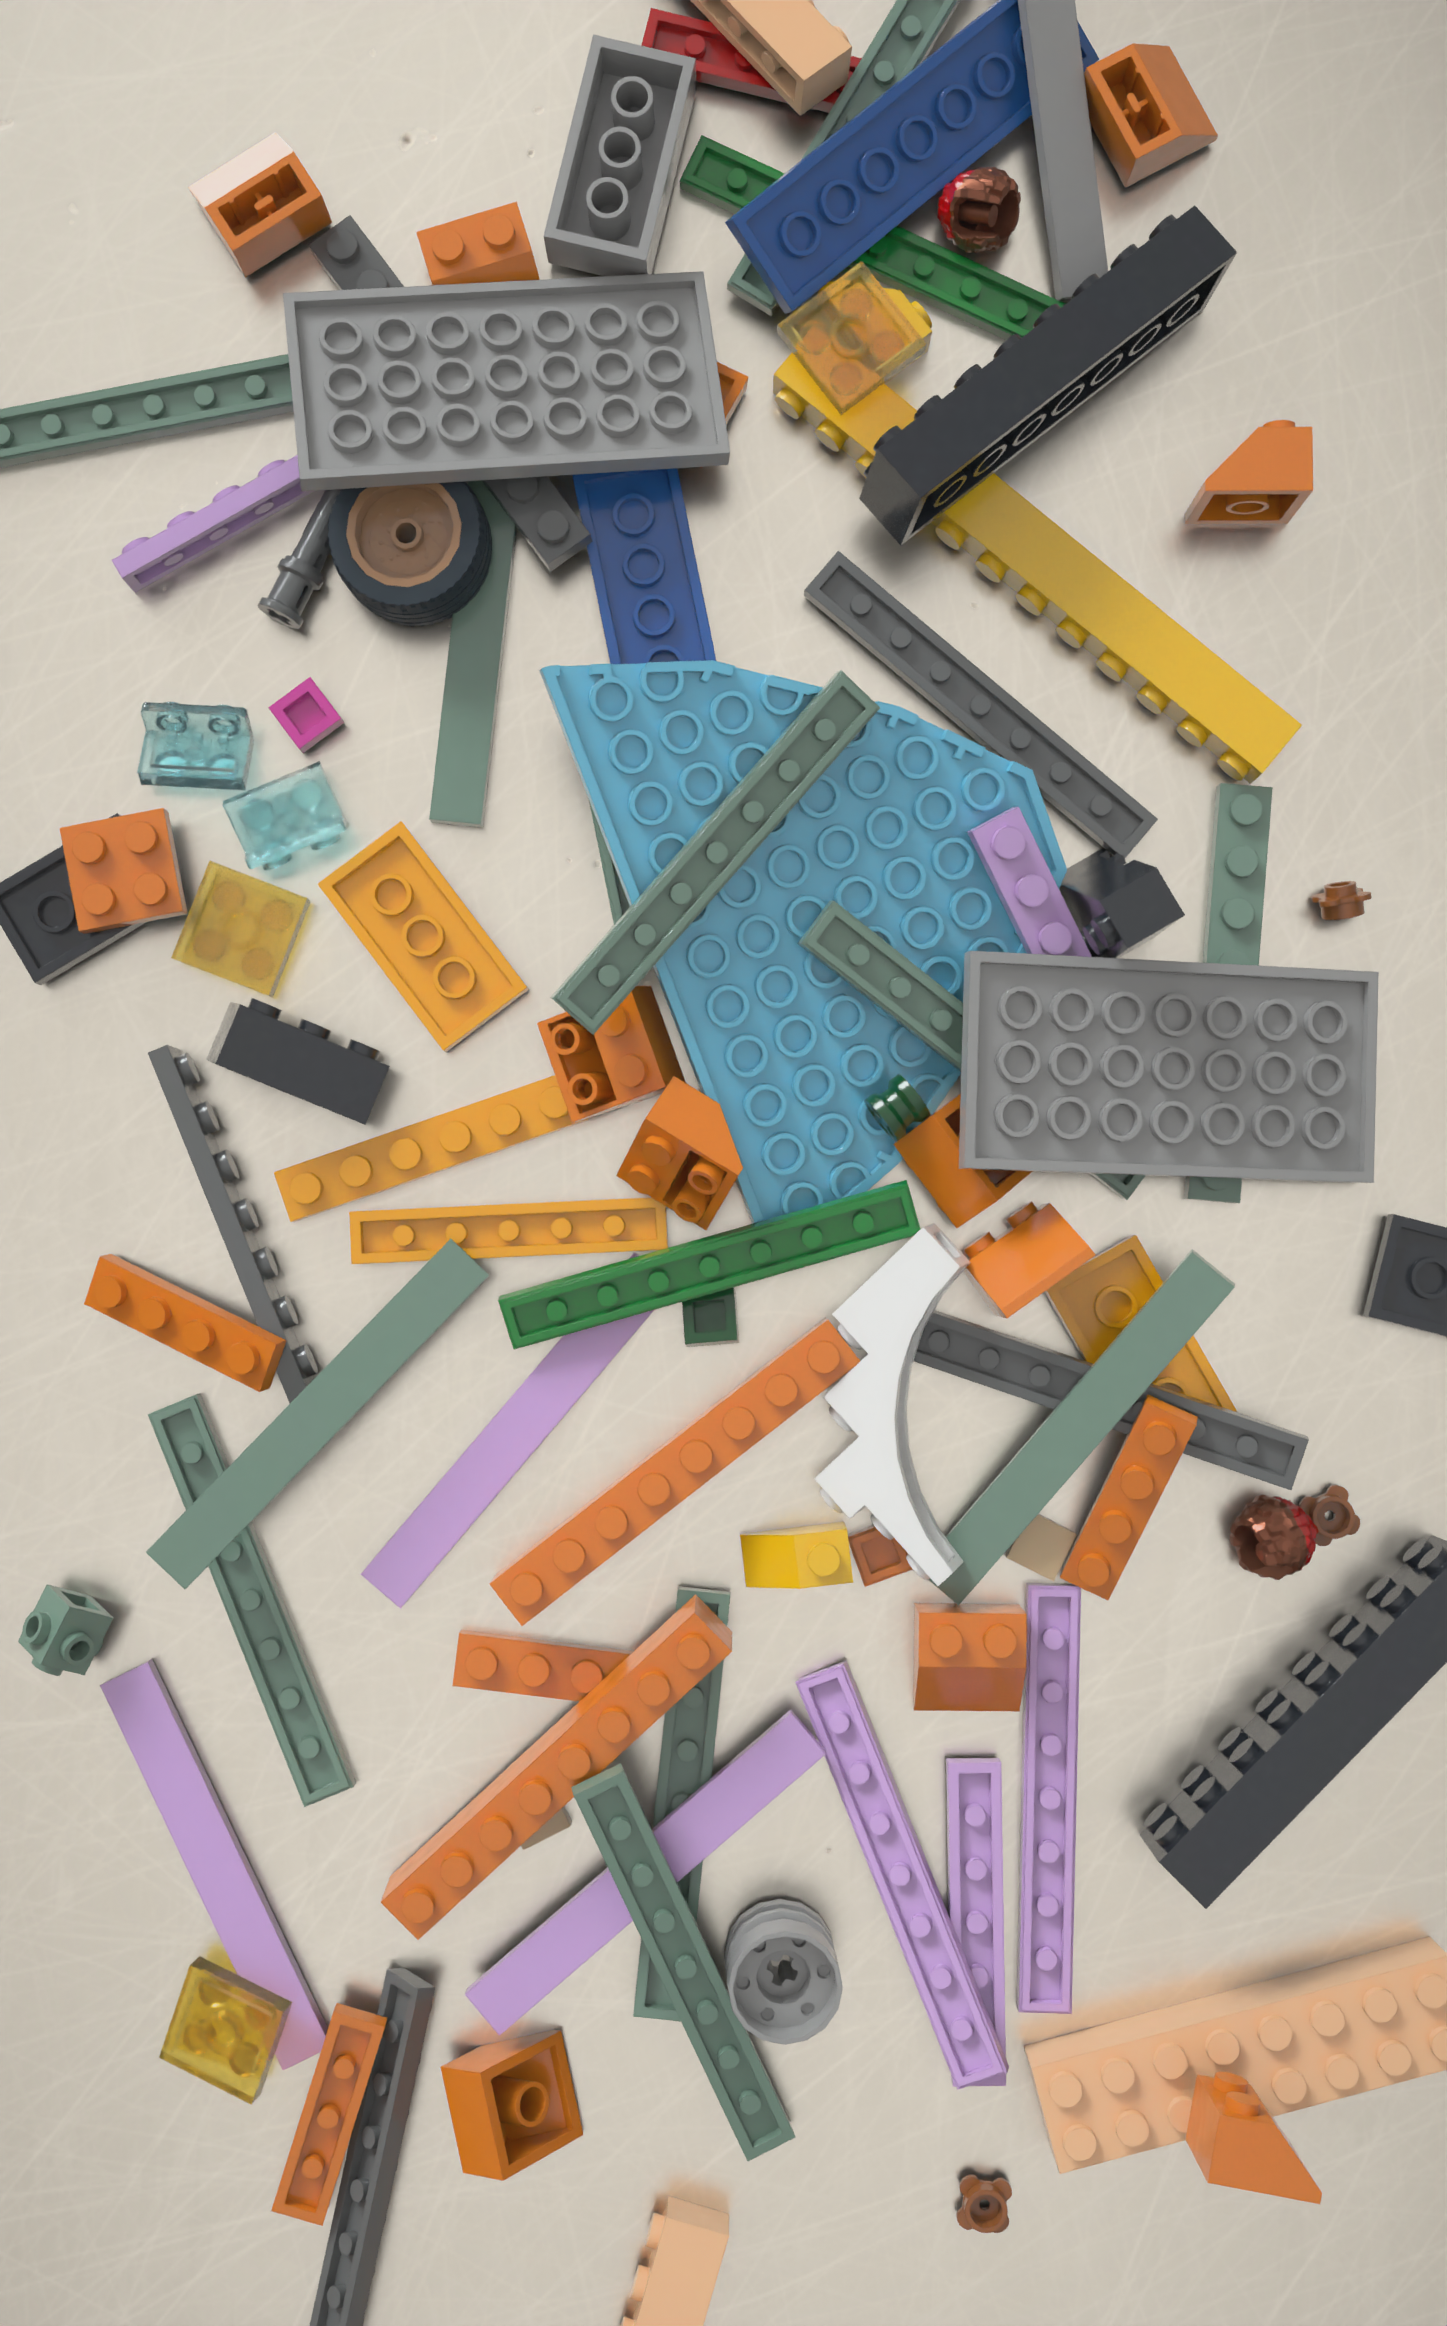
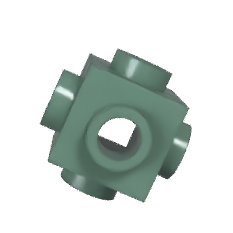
[18,1584,113,1676]

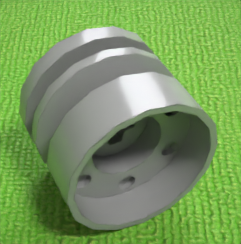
[724,1899,843,2045]

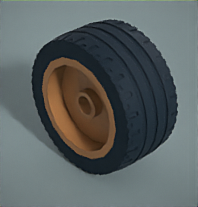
[328,481,492,626]

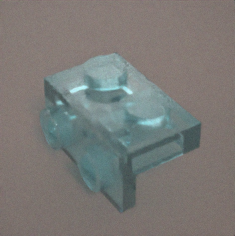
[137,702,254,791]
[223,761,346,870]

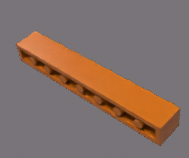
[489,1317,860,1626]
[381,1594,732,1940]

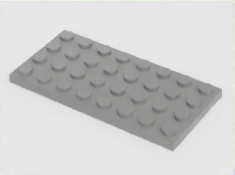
[283,271,730,491]
[959,951,1379,1183]

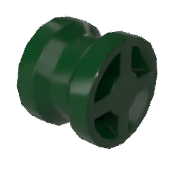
[864,1074,931,1142]

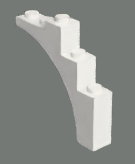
[814,1223,971,1586]

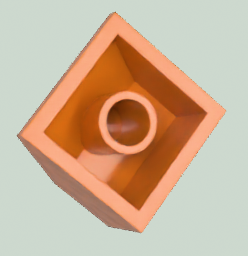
[416,201,540,285]
[1184,420,1313,524]
[893,1093,1032,1228]
[963,1201,1095,1318]
[913,1603,1027,1712]
[441,2029,583,2181]
[1185,2072,1322,2204]

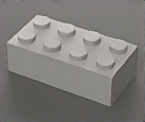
[543,34,697,276]

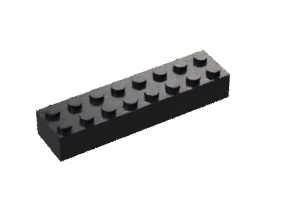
[859,205,1237,546]
[1140,1535,1447,1909]

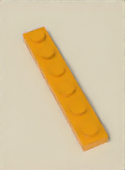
[274,1075,589,1222]
[349,1197,668,1264]

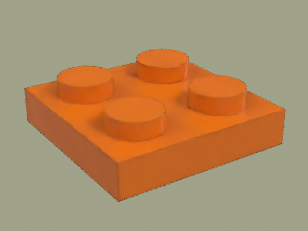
[60,808,187,934]

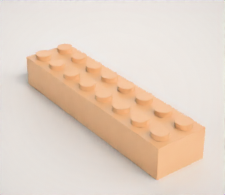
[1023,1937,1447,2174]

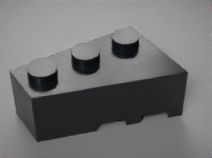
[1059,848,1185,958]
[206,998,390,1125]

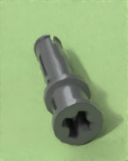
[257,489,341,629]

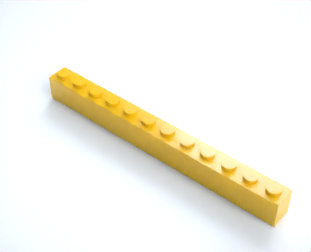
[773,326,1302,784]

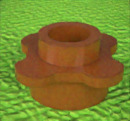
[1311,881,1372,920]
[1299,1485,1360,1546]
[956,2175,1012,2233]

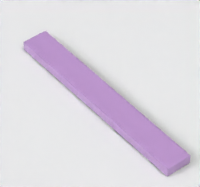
[361,1252,654,1609]
[1016,1583,1081,2014]
[100,1659,328,2070]
[795,1660,1009,2090]
[465,1709,826,2036]

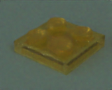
[777,261,927,415]
[171,861,311,998]
[159,1956,293,2105]

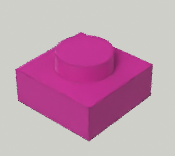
[268,677,344,753]

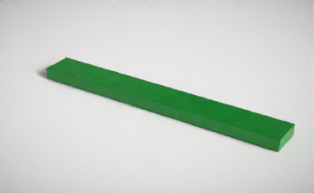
[680,135,1065,340]
[498,1180,921,1350]

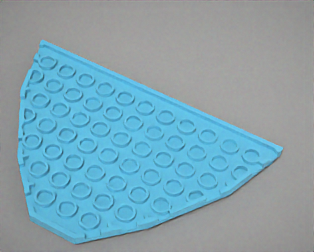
[539,660,1067,1224]

